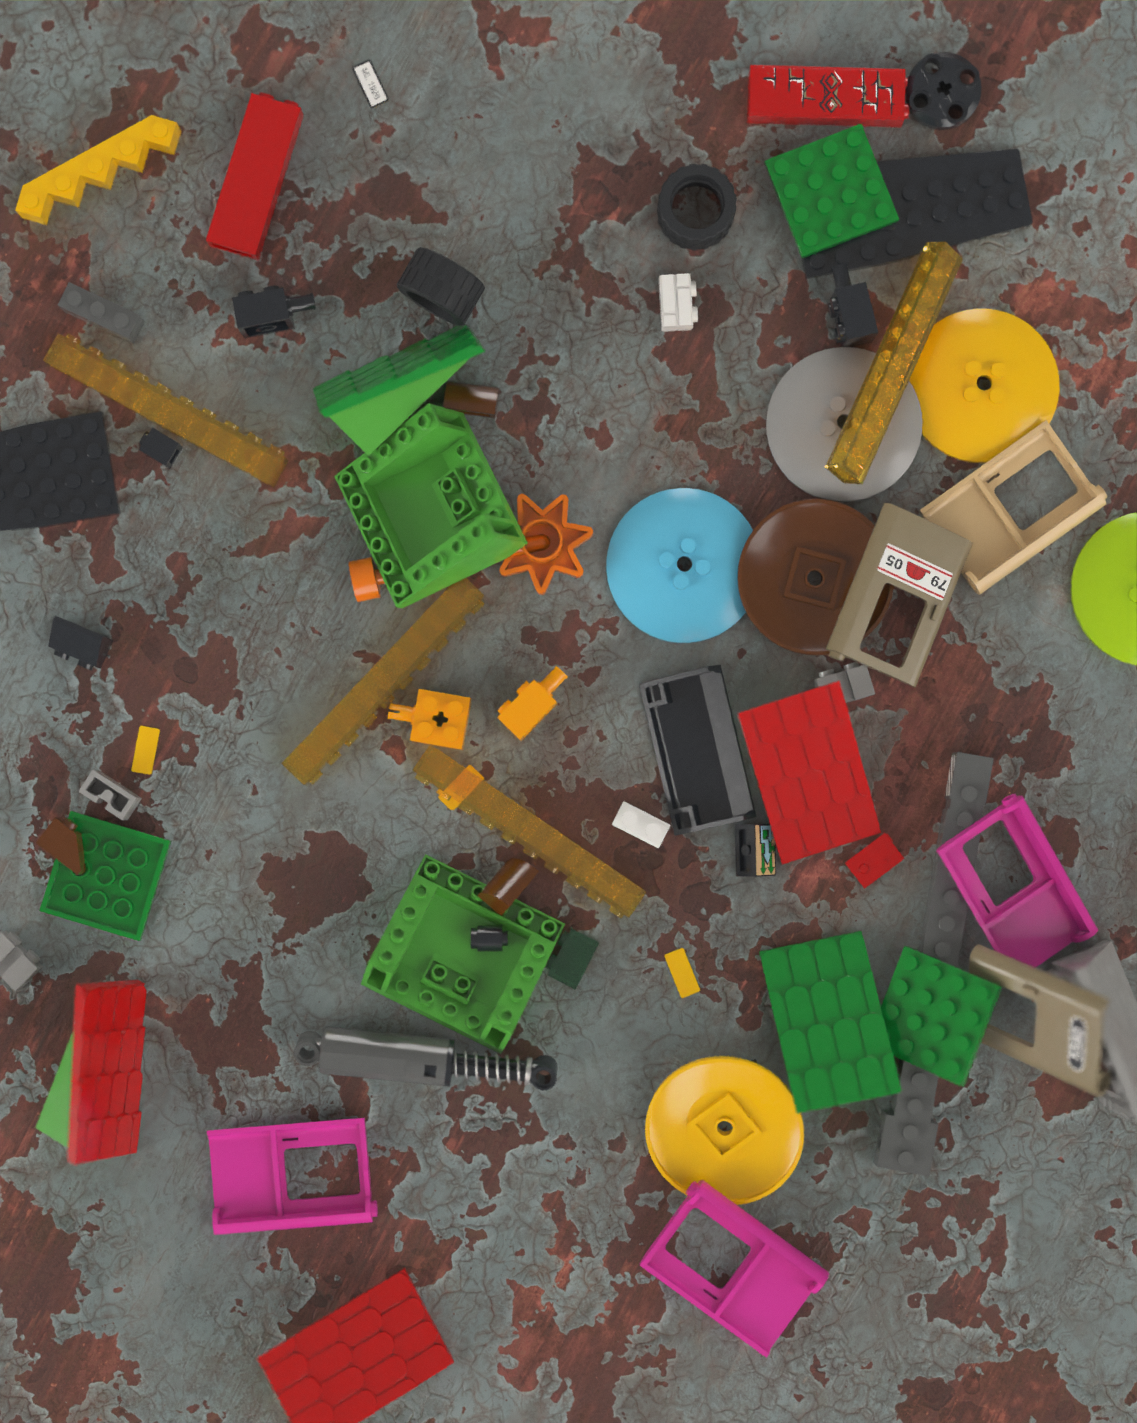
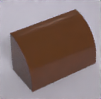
[443,381,499,418]
[477,858,539,916]

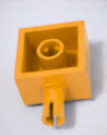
[497,666,568,741]
[388,689,472,750]

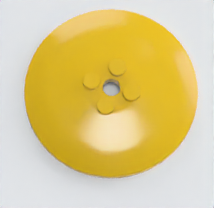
[905,308,1060,463]
[645,1056,804,1205]

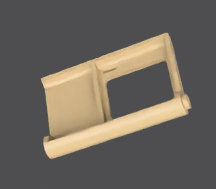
[920,420,1107,595]

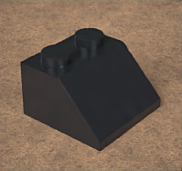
[48,616,113,671]

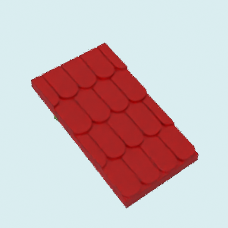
[737,681,881,865]
[36,979,147,1165]
[257,1268,454,1423]

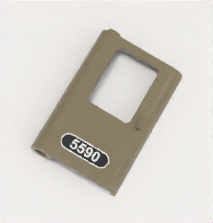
[969,944,1112,1097]

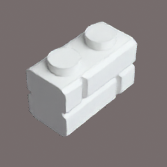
[659,273,698,332]
[611,801,670,848]

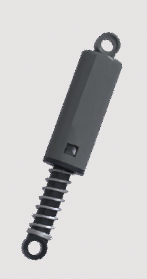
[294,1026,558,1091]

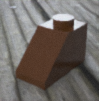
[36,817,86,875]

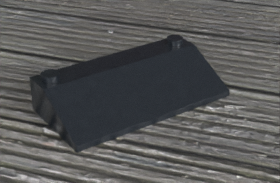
[639,665,757,836]

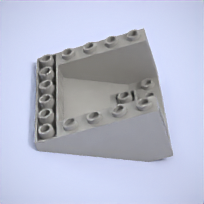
[1047,940,1137,1124]

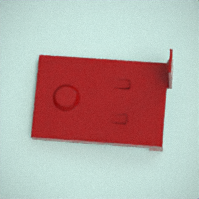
[844,832,905,889]

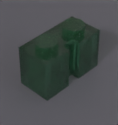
[545,927,599,990]

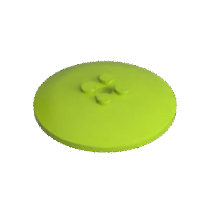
[1071,512,1137,666]

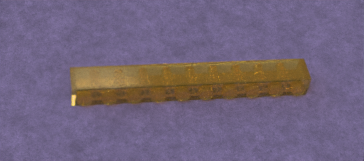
[825,242,963,484]
[43,333,288,488]
[281,578,485,786]
[413,744,646,919]

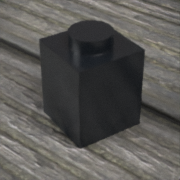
[139,427,183,469]

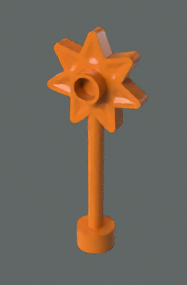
[349,494,593,602]

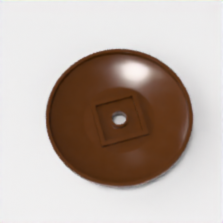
[737,499,894,655]

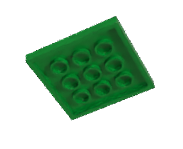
[764,124,899,258]
[39,811,172,941]
[881,946,1002,1086]

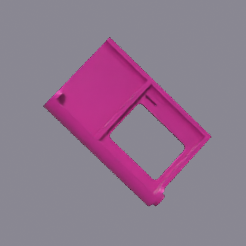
[937,794,1098,968]
[207,1118,378,1235]
[640,1180,829,1358]

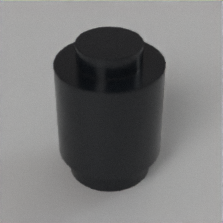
[471,925,508,952]

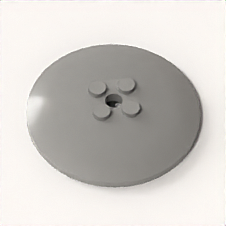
[766,347,923,502]

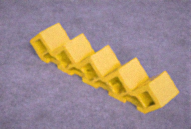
[15,115,181,225]

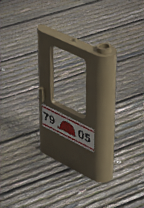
[826,503,973,688]

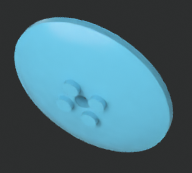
[606,488,753,643]

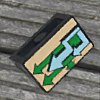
[735,824,776,877]

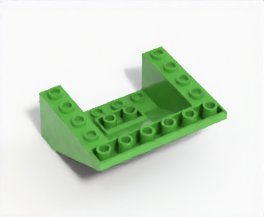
[335,403,528,608]
[361,854,565,1054]

